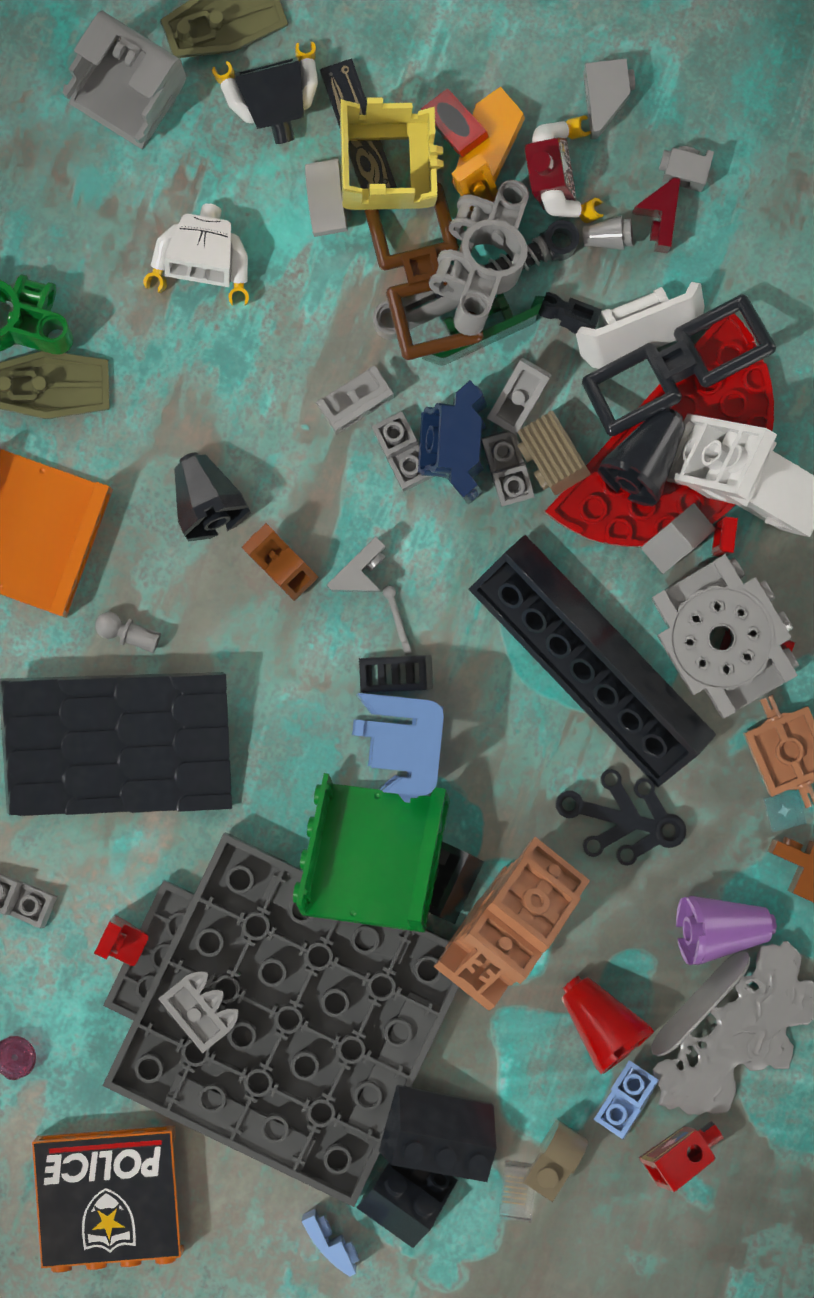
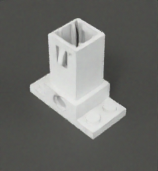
[667,414,814,537]

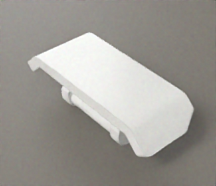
[576,282,705,369]

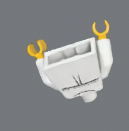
[143,204,249,306]

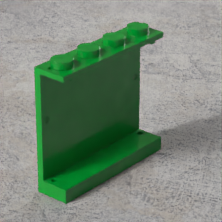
[293,773,450,933]

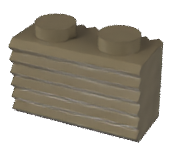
[517,411,591,496]

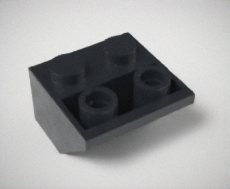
[356,1161,458,1248]

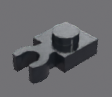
[538,292,602,334]

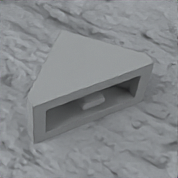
[641,503,716,574]

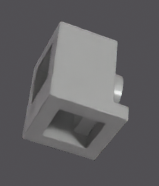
[659,146,714,192]

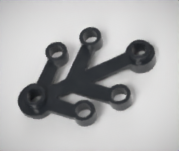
[555,769,686,866]

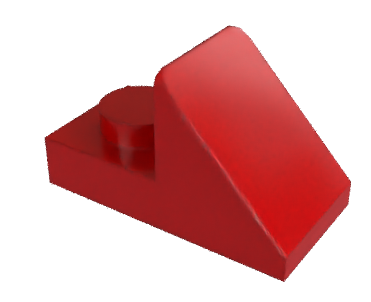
[94,915,149,966]

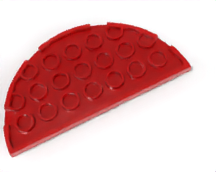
[544,313,774,547]

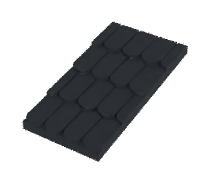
[0,672,232,816]

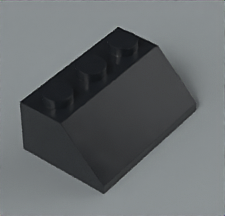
[379,1085,497,1182]

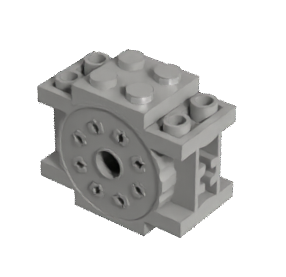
[651,554,799,718]

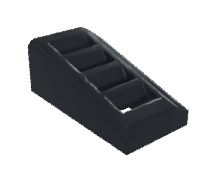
[359,655,433,693]

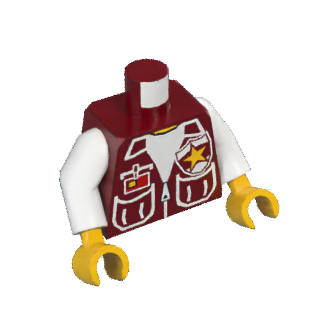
[525,115,604,223]

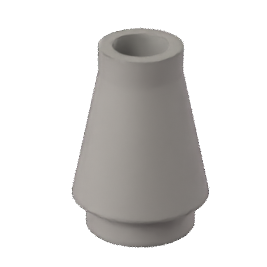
[583,216,633,250]

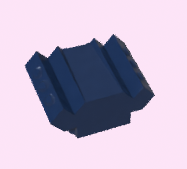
[418,380,487,505]

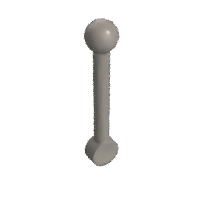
[383,585,412,655]

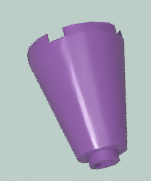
[676,896,777,965]

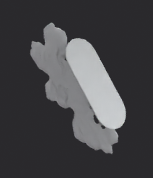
[651,941,814,1115]

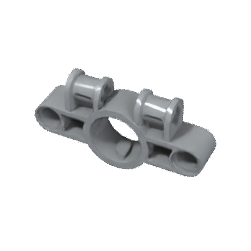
[429,180,529,336]

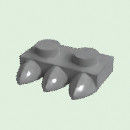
[159,971,239,1053]

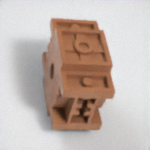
[434,837,590,1011]

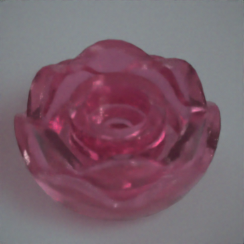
[0,1036,36,1080]

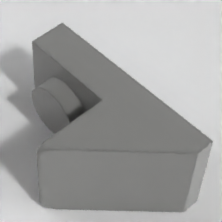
[487,357,552,436]
[327,536,386,592]

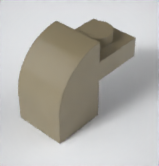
[522,1119,588,1202]

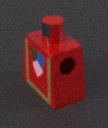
[639,1121,723,1192]

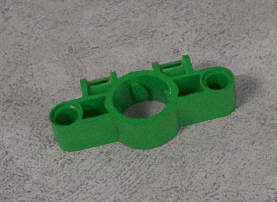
[0,274,74,355]

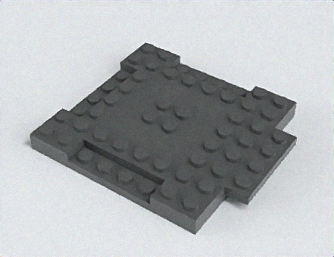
[102,832,459,1207]

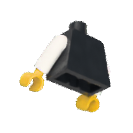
[212,42,318,144]

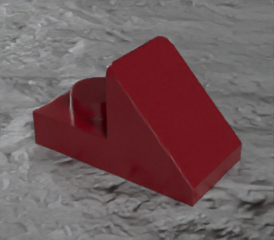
[632,178,680,253]

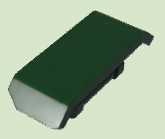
[422,293,544,366]

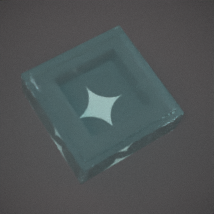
[763,790,807,832]

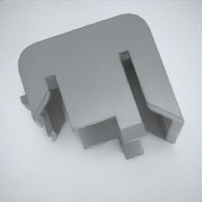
[63,11,186,149]

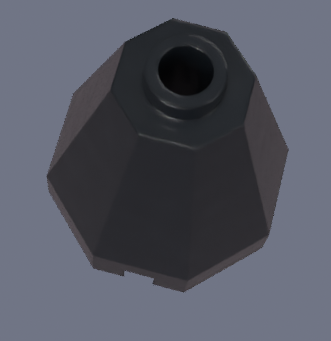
[174,452,251,542]

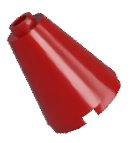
[561,975,654,1075]

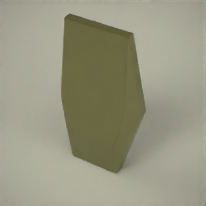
[160,0,288,58]
[0,351,109,419]

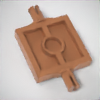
[743,694,814,808]

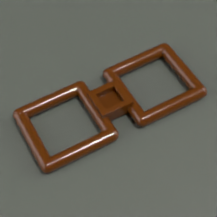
[364,182,483,360]

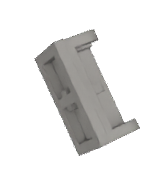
[316,365,394,435]

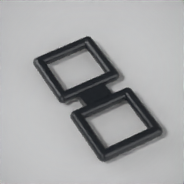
[582,294,776,436]

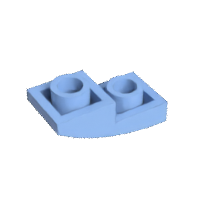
[593,1060,659,1139]
[302,1209,360,1277]

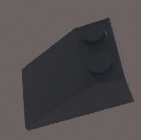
[429,841,484,924]

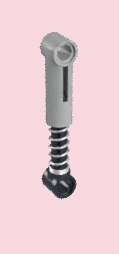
[373,220,580,340]

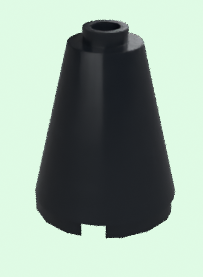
[598,408,685,507]

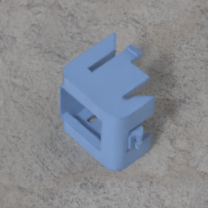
[352,693,444,803]

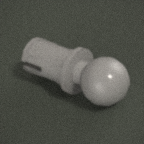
[95,612,161,653]

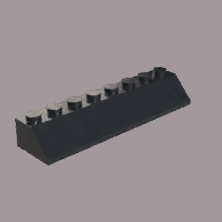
[468,535,716,787]

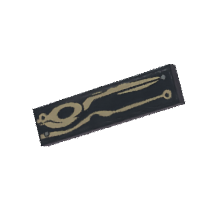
[320,58,397,189]

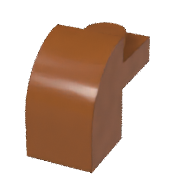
[241,523,319,601]
[767,836,814,903]

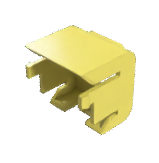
[340,97,444,210]

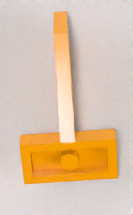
[451,86,525,211]

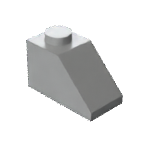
[583,59,635,139]

